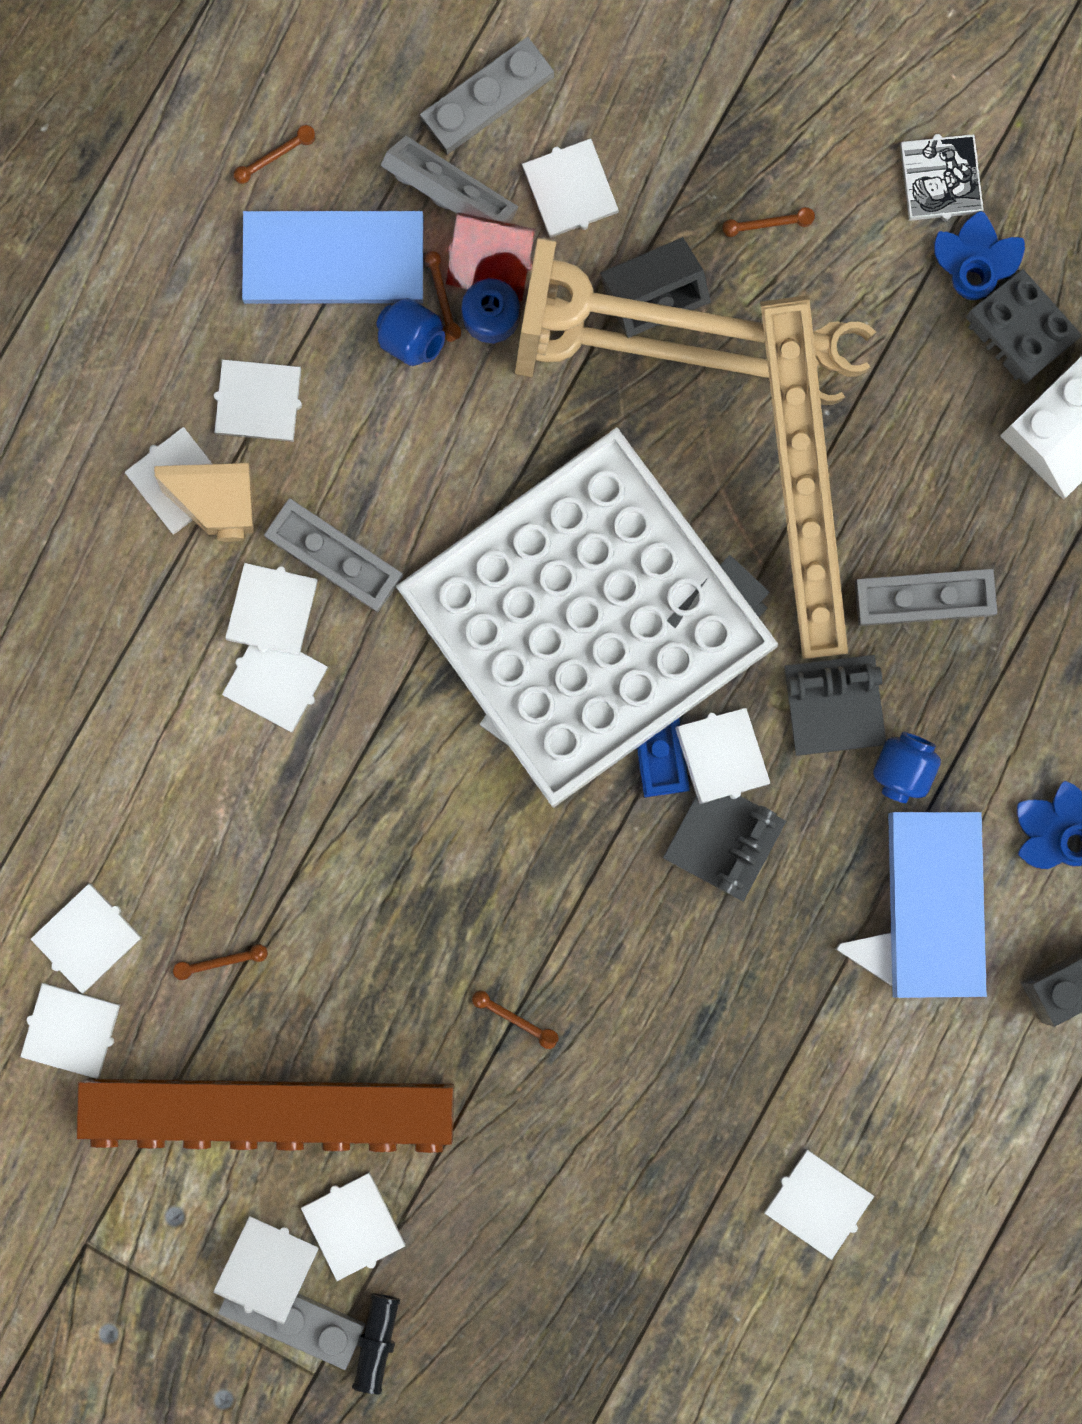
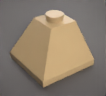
[154,463,254,542]

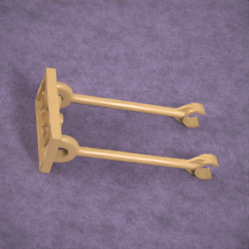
[515,238,876,405]

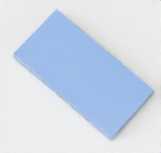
[242,211,424,304]
[888,812,987,998]

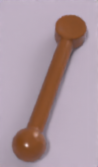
[233,125,315,184]
[722,207,815,237]
[424,251,461,342]
[173,944,268,980]
[472,991,559,1049]

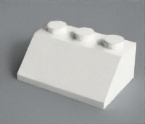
[1000,356,1082,500]

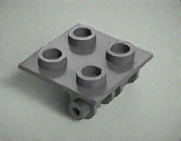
[965,269,1082,385]
[784,655,886,756]
[663,795,787,902]

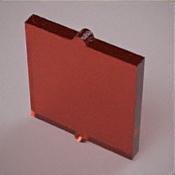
[446,212,536,301]

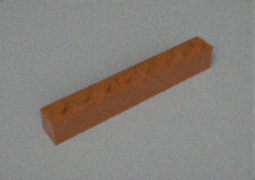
[77,1078,454,1153]

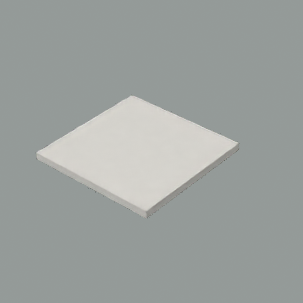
[396,427,778,808]

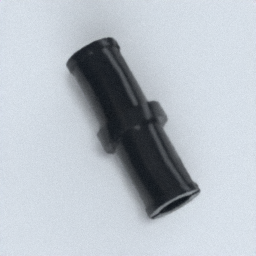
[352,1293,401,1395]

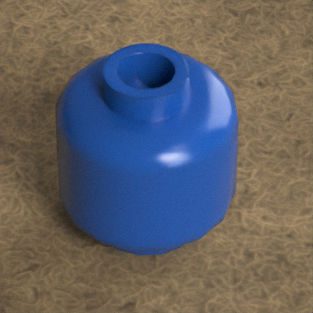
[461,278,521,344]
[376,298,445,366]
[873,732,941,803]

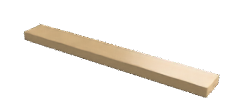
[760,295,848,659]

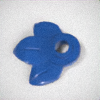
[934,211,1025,300]
[1017,781,1082,869]

